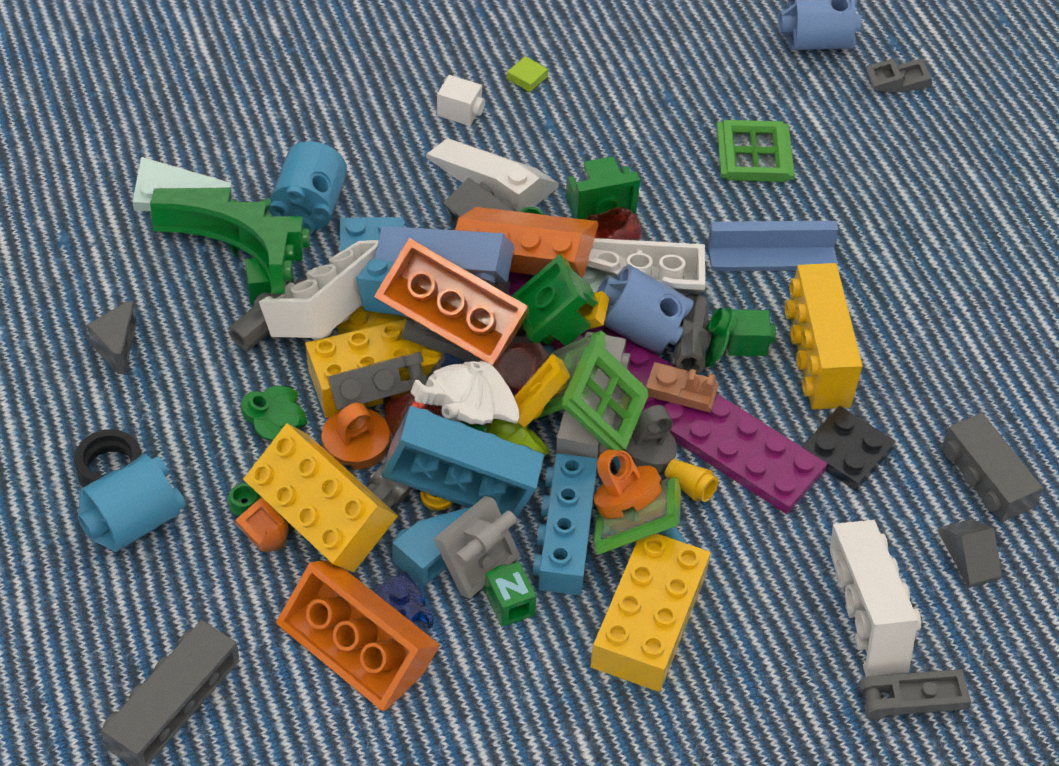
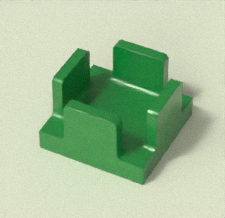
[566,157,640,231]
[511,254,598,345]

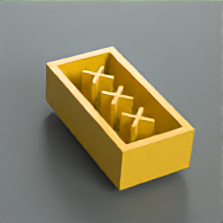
[785,263,863,410]
[305,319,443,418]
[243,423,398,573]
[590,533,711,692]

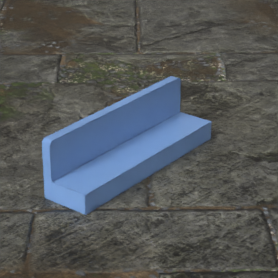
[707,221,838,271]

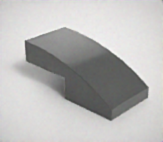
[866,58,932,92]

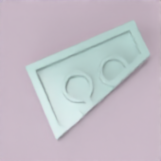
[133,157,232,211]

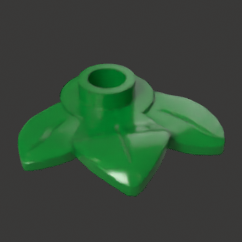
[705,307,738,368]
[240,386,307,442]

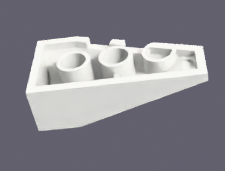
[426,138,559,212]
[587,238,705,295]

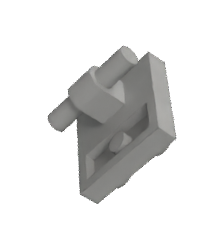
[433,496,520,599]

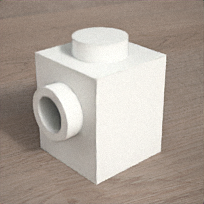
[437,75,485,126]

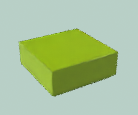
[507,56,548,92]

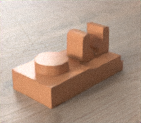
[646,362,719,413]

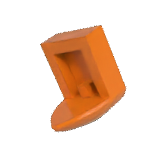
[235,497,289,552]

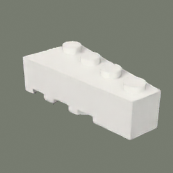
[259,240,379,340]
[830,520,921,677]

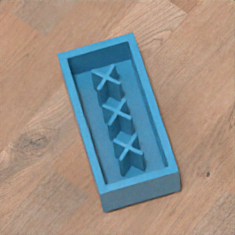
[381,406,544,518]

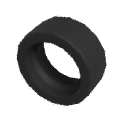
[74,429,142,487]

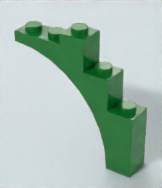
[150,187,310,294]

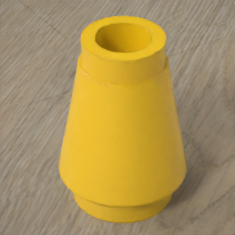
[665,459,718,502]

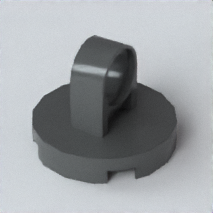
[613,405,678,473]

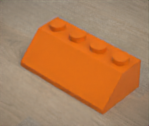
[455,207,598,278]
[374,238,529,366]
[276,560,440,711]

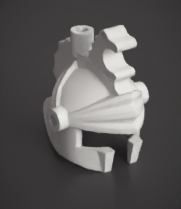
[411,361,519,425]

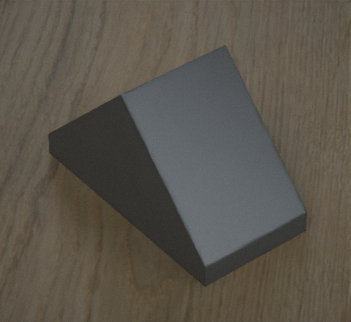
[87,301,137,375]
[938,519,1002,588]

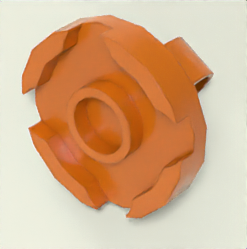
[321,402,390,470]
[593,449,662,519]

